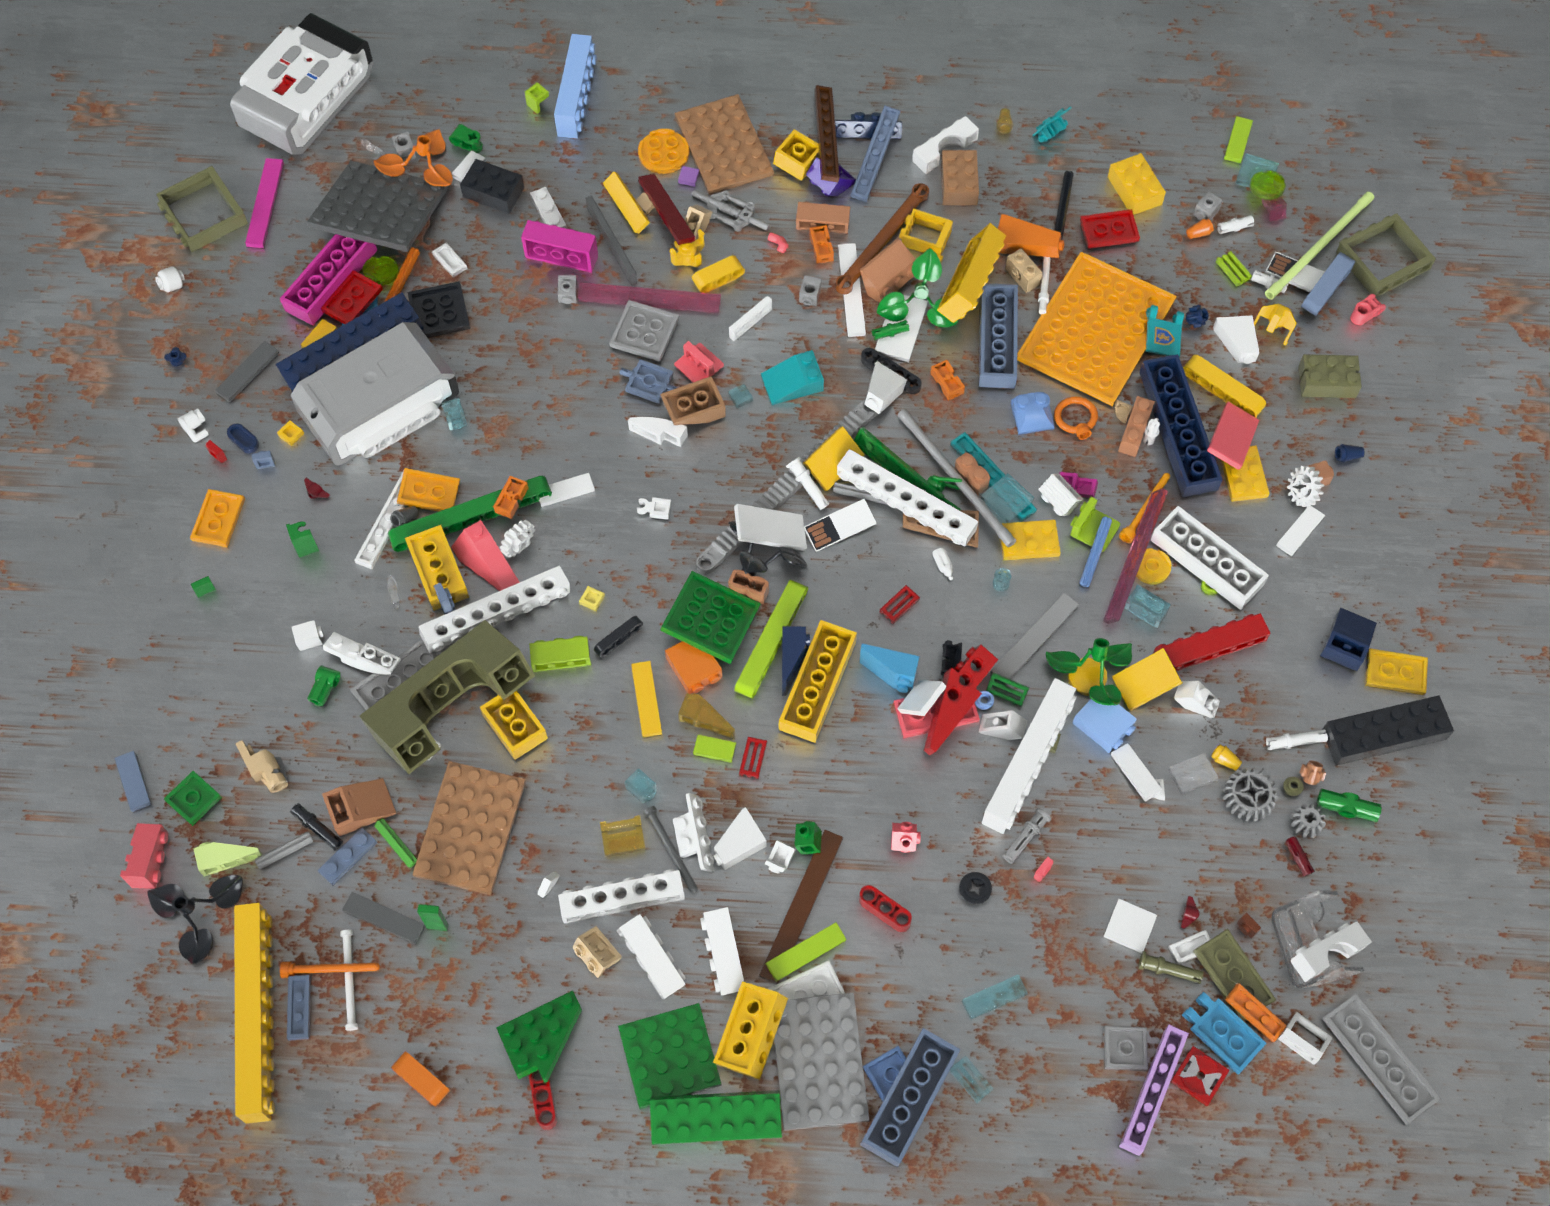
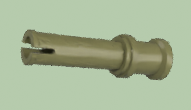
[1138,951,1204,984]

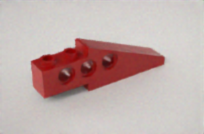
[924,644,999,755]

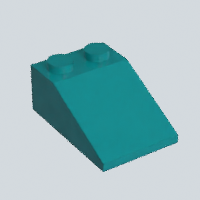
[761,350,824,405]

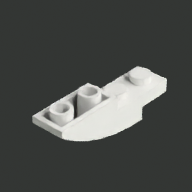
[323,632,401,675]

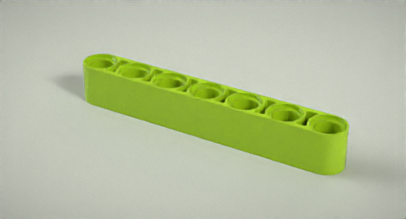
[734,580,808,699]

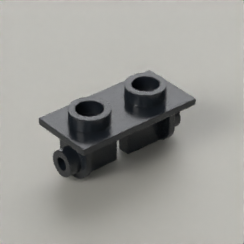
[940,640,962,679]

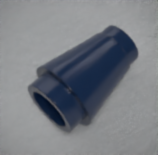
[1335,444,1365,462]

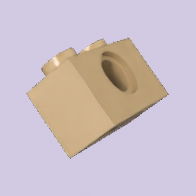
[1005,248,1043,293]

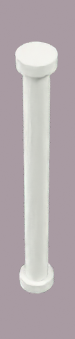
[340,930,358,1031]

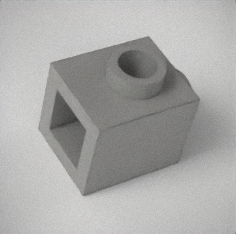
[1193,191,1223,220]

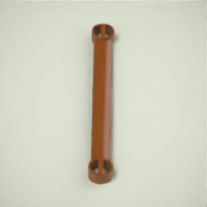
[835,183,929,294]

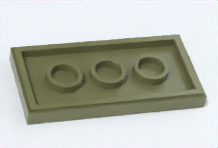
[1193,929,1276,1021]

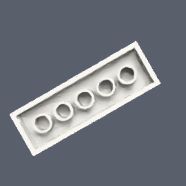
[1151,506,1269,610]

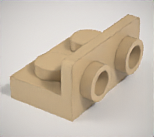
[573,926,622,978]

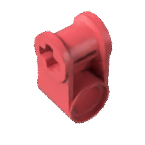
[1350,293,1386,325]

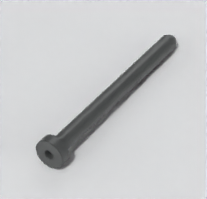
[643,806,698,893]

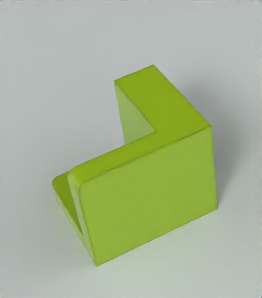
[525,82,549,114]

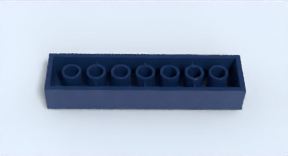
[275,292,424,392]
[1139,354,1223,497]

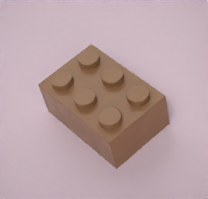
[941,150,979,205]

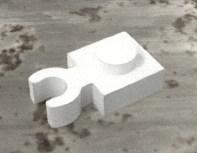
[637,497,671,519]

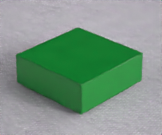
[191,576,216,597]

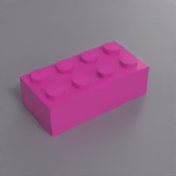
[521,220,598,273]

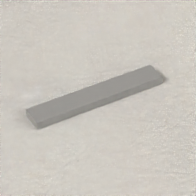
[990,593,1079,685]

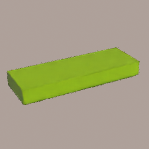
[1224,116,1253,163]

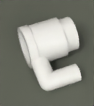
[177,408,209,442]

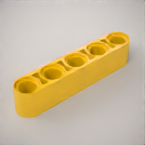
[1183,355,1266,418]

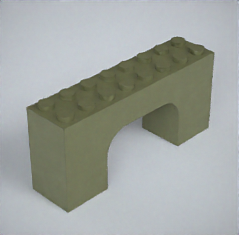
[359,620,535,774]

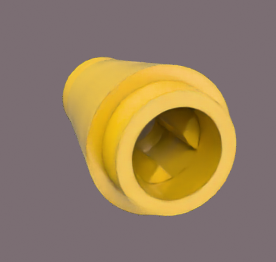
[1211,744,1242,771]

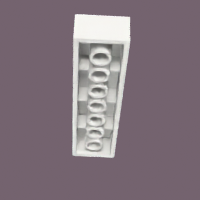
[982,678,1077,834]

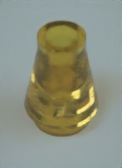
[996,108,1014,134]

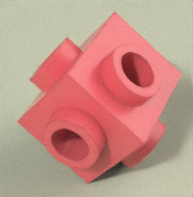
[891,822,921,853]

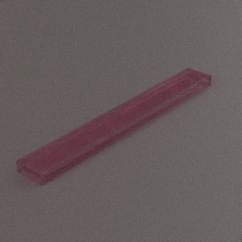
[578,282,721,313]
[1103,488,1168,624]

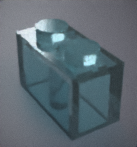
[1125,585,1171,628]

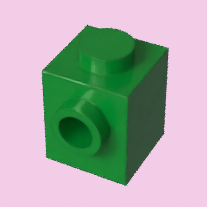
[794,821,822,855]

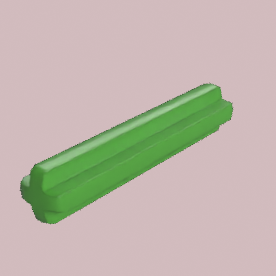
[374,818,417,868]

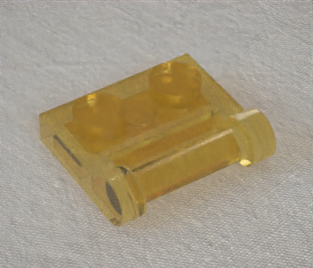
[600,815,646,857]

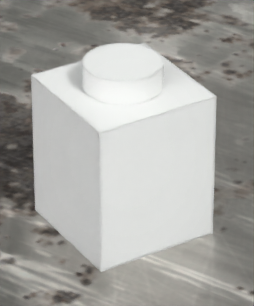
[292,620,324,651]

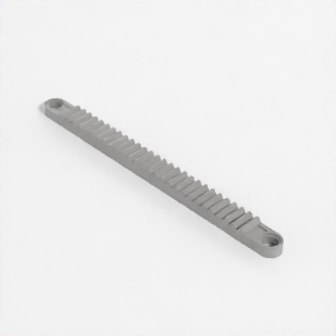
[696,400,878,574]

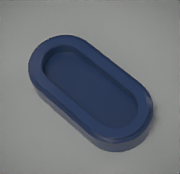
[227,423,259,453]

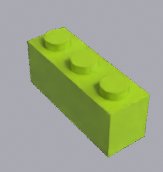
[529,635,591,672]

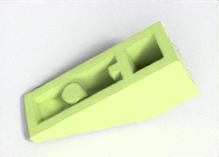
[193,842,263,877]

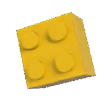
[773,129,819,181]

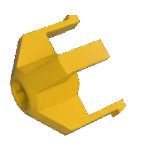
[669,229,705,268]
[1254,303,1297,345]

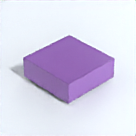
[678,166,700,187]

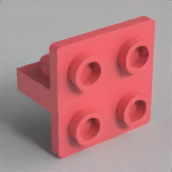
[674,341,724,382]

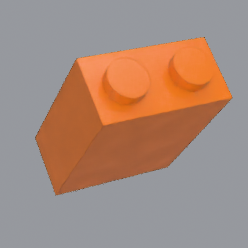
[665,641,722,695]

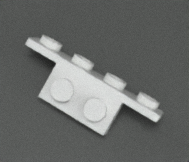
[673,793,714,872]

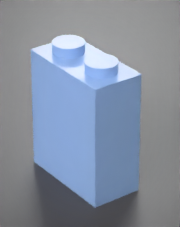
[1073,699,1137,753]

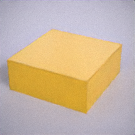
[277,420,304,446]

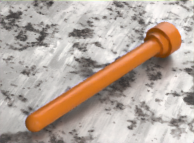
[280,961,380,978]

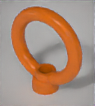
[1054,397,1098,440]

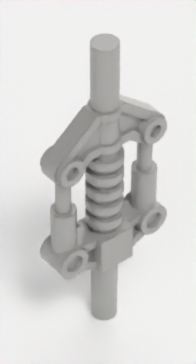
[692,190,770,232]

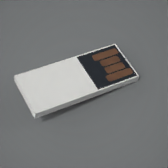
[1265,252,1325,292]
[803,499,877,552]

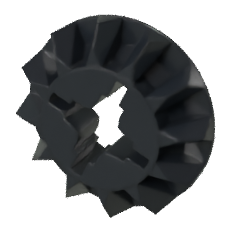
[959,872,992,905]

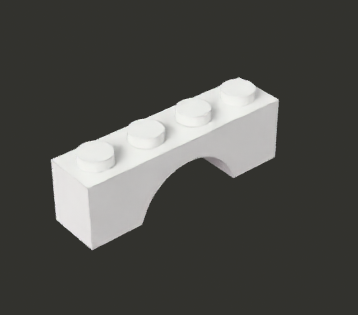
[912,116,979,174]
[1290,922,1372,982]

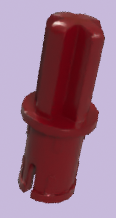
[1286,837,1315,877]

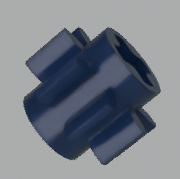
[1186,305,1209,328]

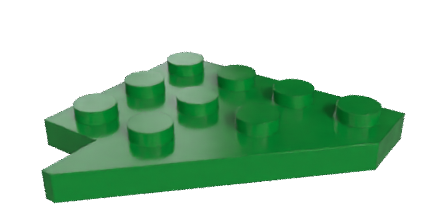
[496,990,582,1084]

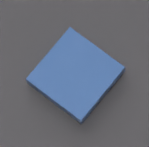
[863,1045,906,1102]

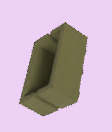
[1298,354,1362,398]

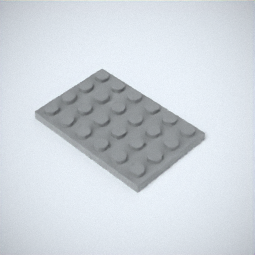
[774,993,869,1131]

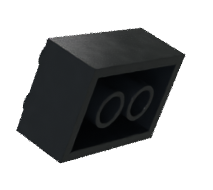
[460,159,525,214]

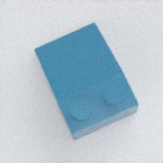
[860,643,919,693]

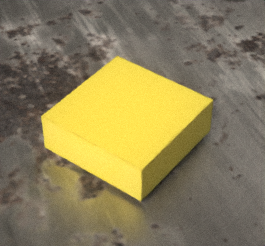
[579,586,605,611]

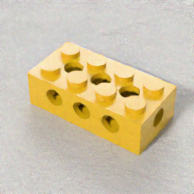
[405,525,470,611]
[713,981,788,1080]

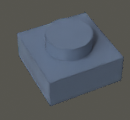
[252,451,275,469]

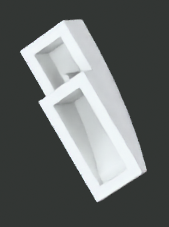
[628,417,688,447]

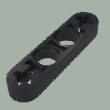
[861,348,922,394]

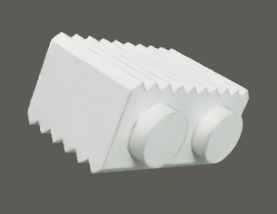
[1038,474,1084,516]

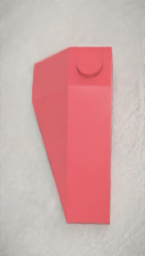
[451,520,520,591]

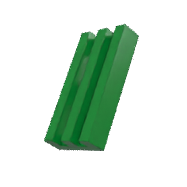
[986,672,1030,706]

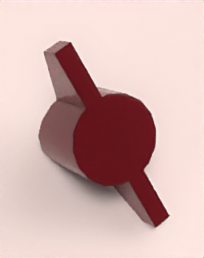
[304,477,330,499]
[1180,896,1200,929]

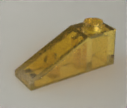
[678,693,735,740]

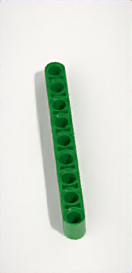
[388,476,552,552]

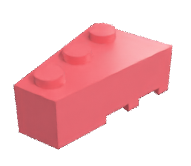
[120,823,168,889]

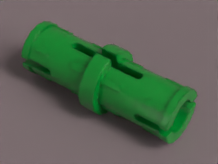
[872,320,909,341]

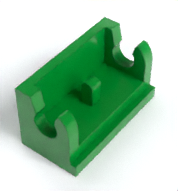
[286,521,319,558]

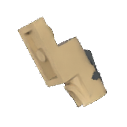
[235,740,288,793]

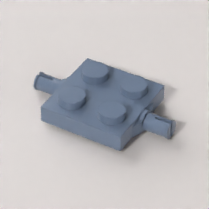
[620,359,679,404]

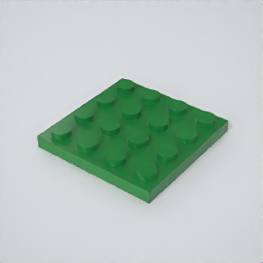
[660,571,761,664]
[618,1003,722,1109]

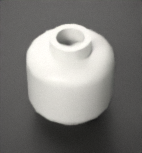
[156,266,185,292]

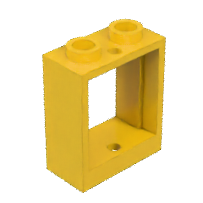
[899,209,953,255]

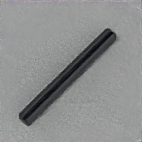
[1054,171,1074,239]

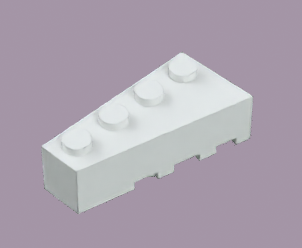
[617,914,686,999]

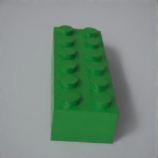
[650,1090,782,1145]

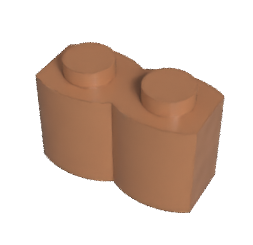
[954,453,990,496]
[728,570,769,604]

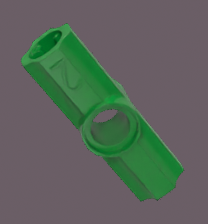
[1317,788,1382,822]

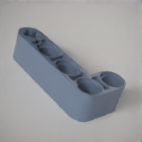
[1301,252,1356,316]

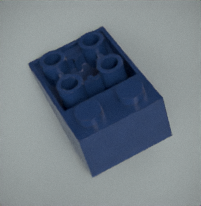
[1320,607,1377,671]

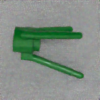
[927,475,962,511]

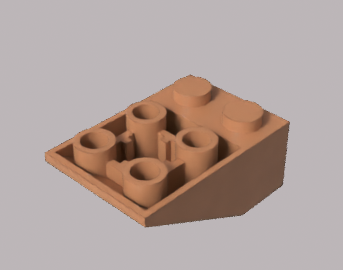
[322,778,397,837]

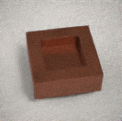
[1237,913,1261,939]

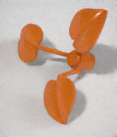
[374,129,453,186]

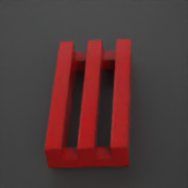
[879,585,920,624]
[739,737,767,779]

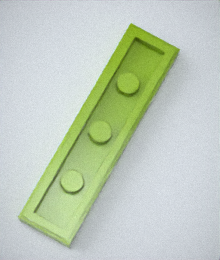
[766,922,847,982]

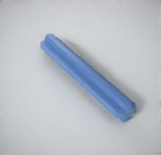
[1079,517,1112,588]

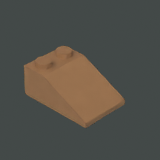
[660,376,726,425]

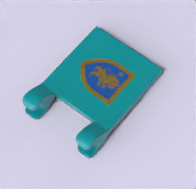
[1146,305,1184,358]

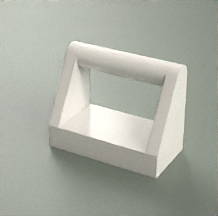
[1278,1012,1333,1065]

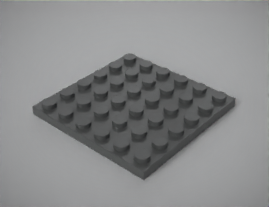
[307,161,448,252]

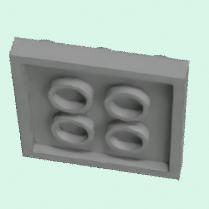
[609,300,679,362]

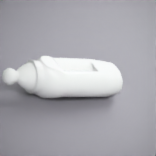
[932,548,953,580]

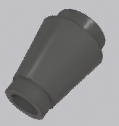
[390,506,419,527]

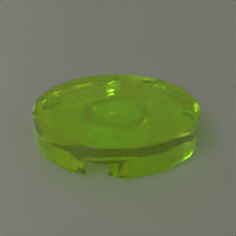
[1250,171,1286,200]
[363,256,399,285]

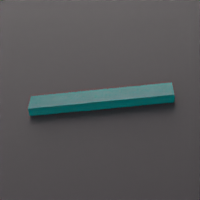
[950,432,1037,522]

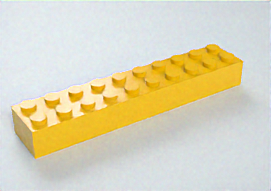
[234,903,275,1124]

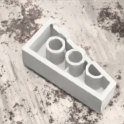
[700,907,744,996]

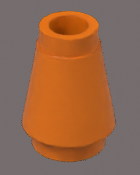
[1186,218,1214,239]

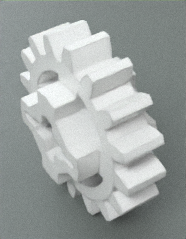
[1287,466,1324,507]
[500,519,535,558]

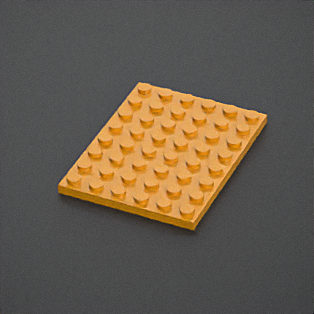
[1017,252,1177,406]

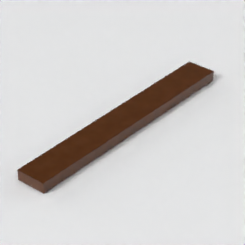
[814,85,840,183]
[759,830,843,984]

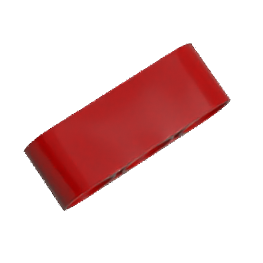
[859,885,912,932]
[529,1070,557,1130]

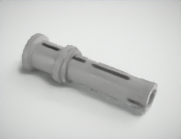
[1003,808,1051,864]

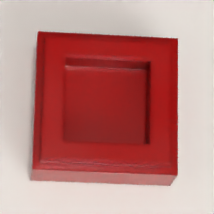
[205,440,227,464]

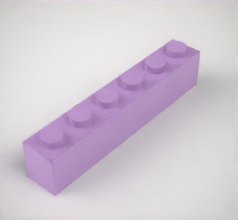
[1119,1025,1189,1156]

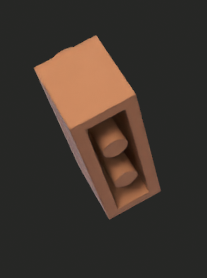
[796,202,850,234]
[1118,396,1155,457]

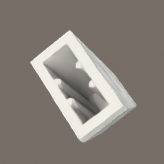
[1213,316,1259,364]
[864,361,907,414]
[713,807,766,870]

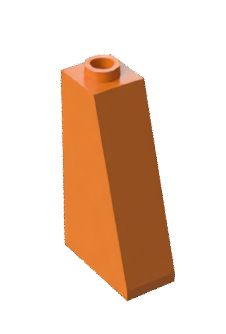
[998,214,1064,258]

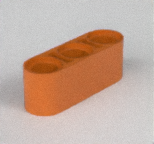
[391,1051,450,1107]

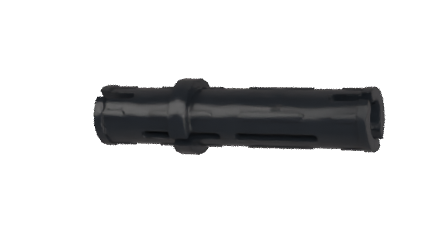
[290,803,343,851]

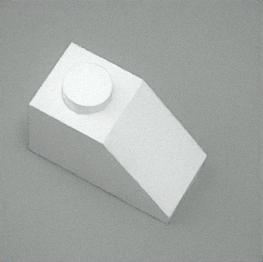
[979,710,1027,740]

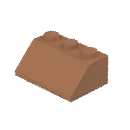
[860,238,915,302]

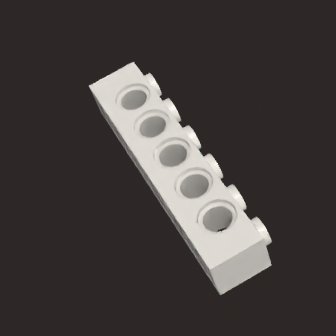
[558,869,685,924]

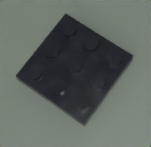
[407,281,471,338]

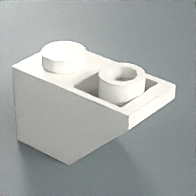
[1174,681,1220,718]

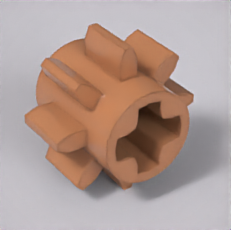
[1299,760,1326,785]

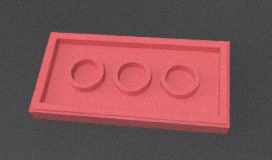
[1207,402,1259,470]
[893,691,980,738]

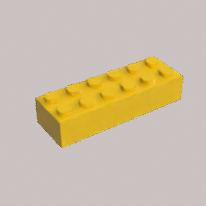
[937,223,1006,323]
[779,620,857,743]

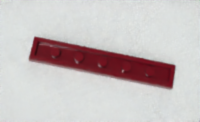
[638,173,695,245]

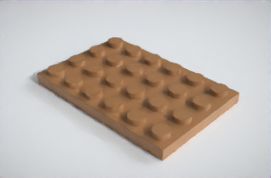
[675,94,774,195]
[412,761,526,895]

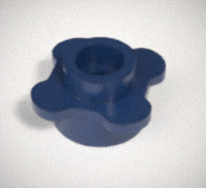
[164,347,187,367]

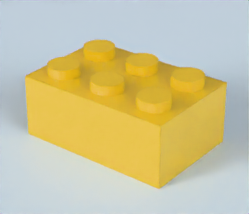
[1108,153,1166,215]
[480,691,548,760]

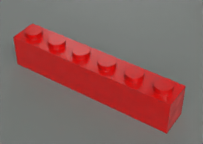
[1153,613,1271,671]

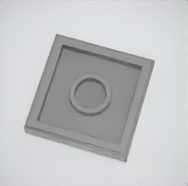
[1104,1026,1148,1071]

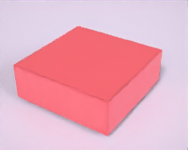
[1033,857,1054,882]

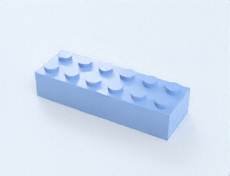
[554,34,597,139]

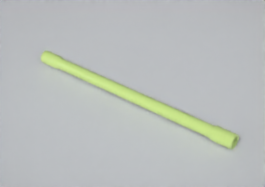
[1265,192,1374,300]

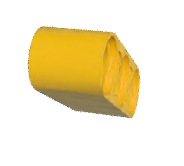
[692,255,745,294]

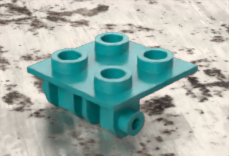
[1032,107,1071,143]

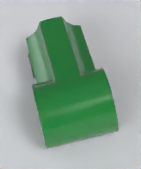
[307,665,341,706]

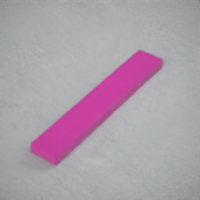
[245,158,284,248]

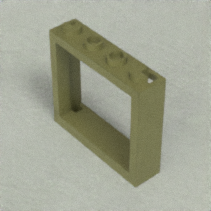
[156,166,248,252]
[1336,213,1436,297]

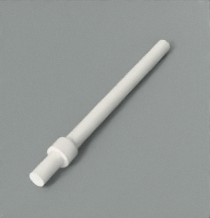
[1038,228,1052,314]

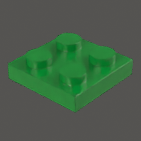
[164,771,222,826]

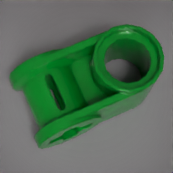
[449,124,483,153]

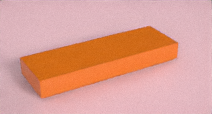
[1224,983,1287,1042]

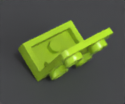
[1070,497,1120,552]

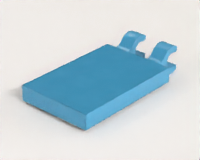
[1182,992,1267,1075]

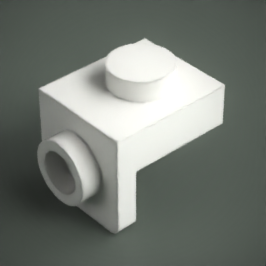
[765,840,796,873]

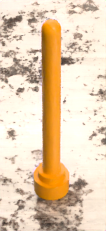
[1119,473,1170,543]

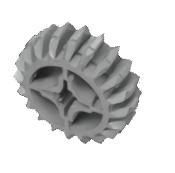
[1223,767,1278,821]

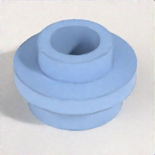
[975,691,994,710]

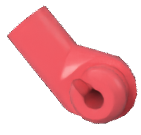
[768,232,789,253]

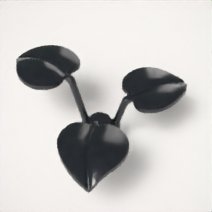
[728,521,808,576]
[147,875,243,965]

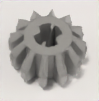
[1290,803,1326,838]

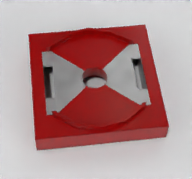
[1170,1046,1230,1106]

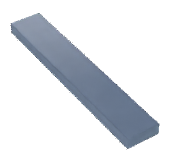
[850,105,901,202]

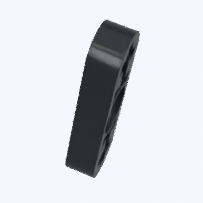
[594,616,643,658]

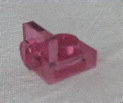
[1262,194,1287,222]

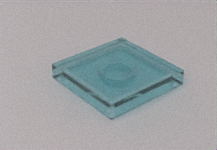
[1236,154,1279,193]
[981,473,1034,523]

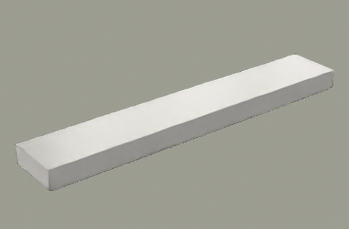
[838,243,866,337]
[354,471,407,569]

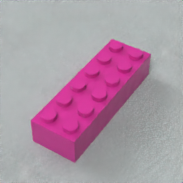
[280,234,377,326]

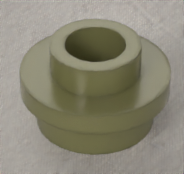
[1283,777,1304,796]

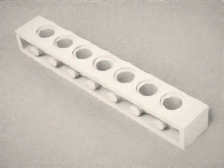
[837,449,978,546]
[418,565,570,653]

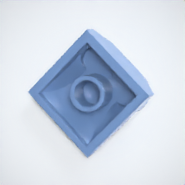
[1010,392,1055,435]

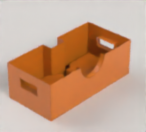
[809,225,834,263]
[930,360,965,401]
[493,476,528,519]

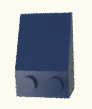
[782,626,810,696]

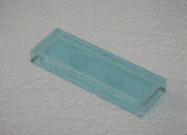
[962,975,1028,1020]

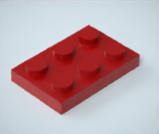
[1080,209,1140,249]
[321,270,383,324]

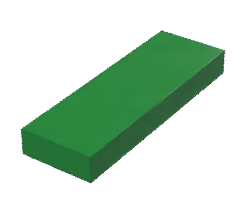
[417,904,449,931]

